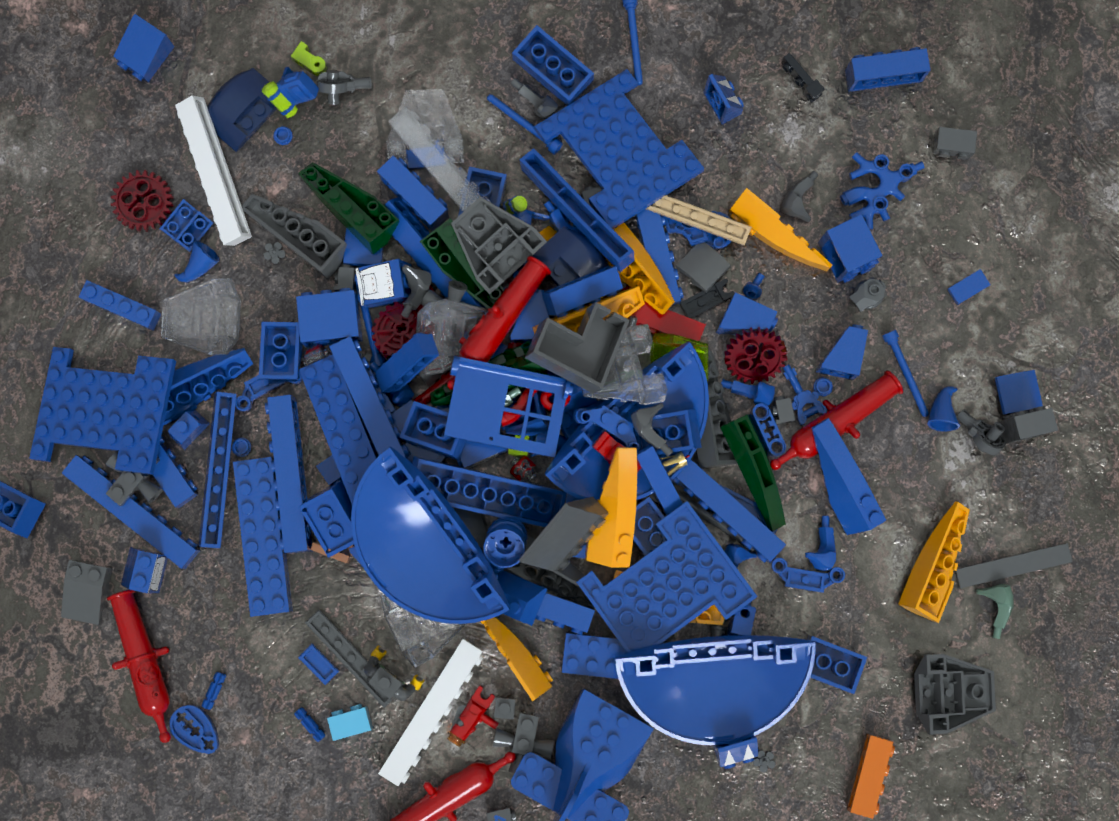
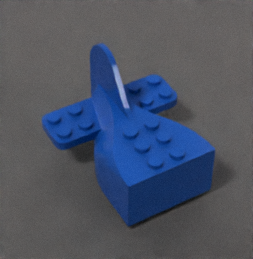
[511,688,654,821]

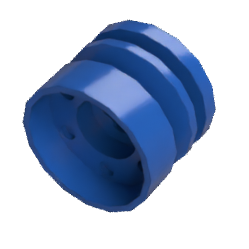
[483,517,528,568]

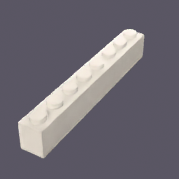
[175,95,252,246]
[378,638,484,786]

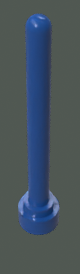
[622,0,643,85]
[487,94,563,155]
[355,282,385,367]
[882,330,929,417]

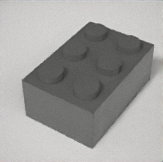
[999,406,1058,444]

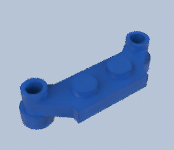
[235,371,302,412]
[573,405,640,452]
[771,558,845,593]

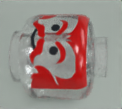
[302,344,332,366]
[509,456,538,482]

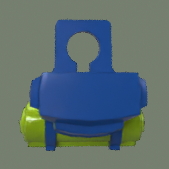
[262,67,319,118]
[502,196,550,225]

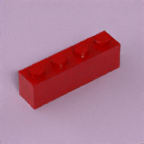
[627,301,706,348]

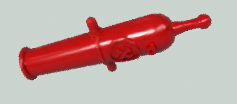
[447,256,551,390]
[770,370,903,470]
[107,589,171,743]
[389,751,516,821]

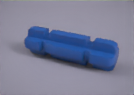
[201,672,226,710]
[294,707,325,742]

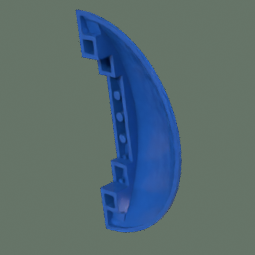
[545,341,709,500]
[351,446,510,624]
[615,635,816,745]

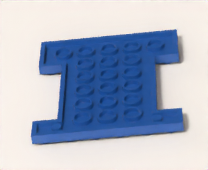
[534,69,704,229]
[29,347,176,475]
[576,501,758,653]

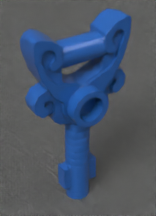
[783,365,827,426]

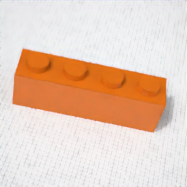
[847,734,895,819]

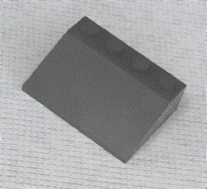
[519,497,609,571]

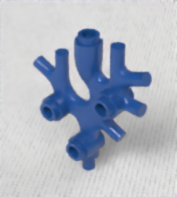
[840,152,925,230]

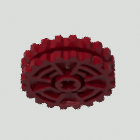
[371,300,436,360]

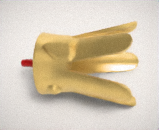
[659,451,690,476]

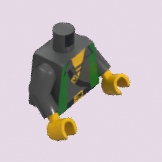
[364,645,424,701]

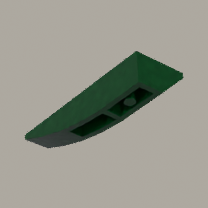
[298,162,400,254]
[420,218,505,309]
[430,341,548,406]
[720,413,786,532]

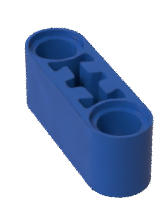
[750,403,786,457]

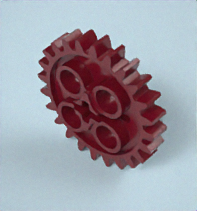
[111,170,174,232]
[724,327,787,384]

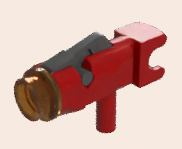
[447,685,499,747]

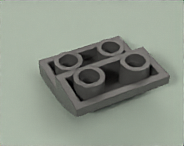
[676,242,731,293]

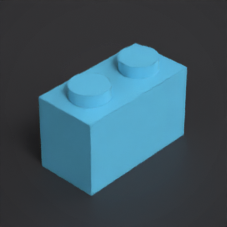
[327,704,373,741]

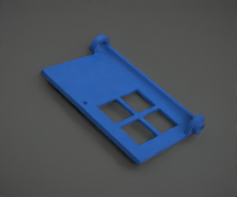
[444,356,574,458]

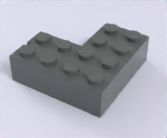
[525,302,630,394]

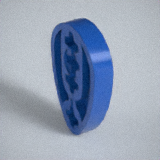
[169,705,219,754]

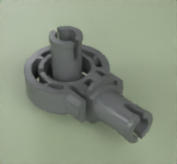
[317,70,372,105]
[957,409,1006,456]

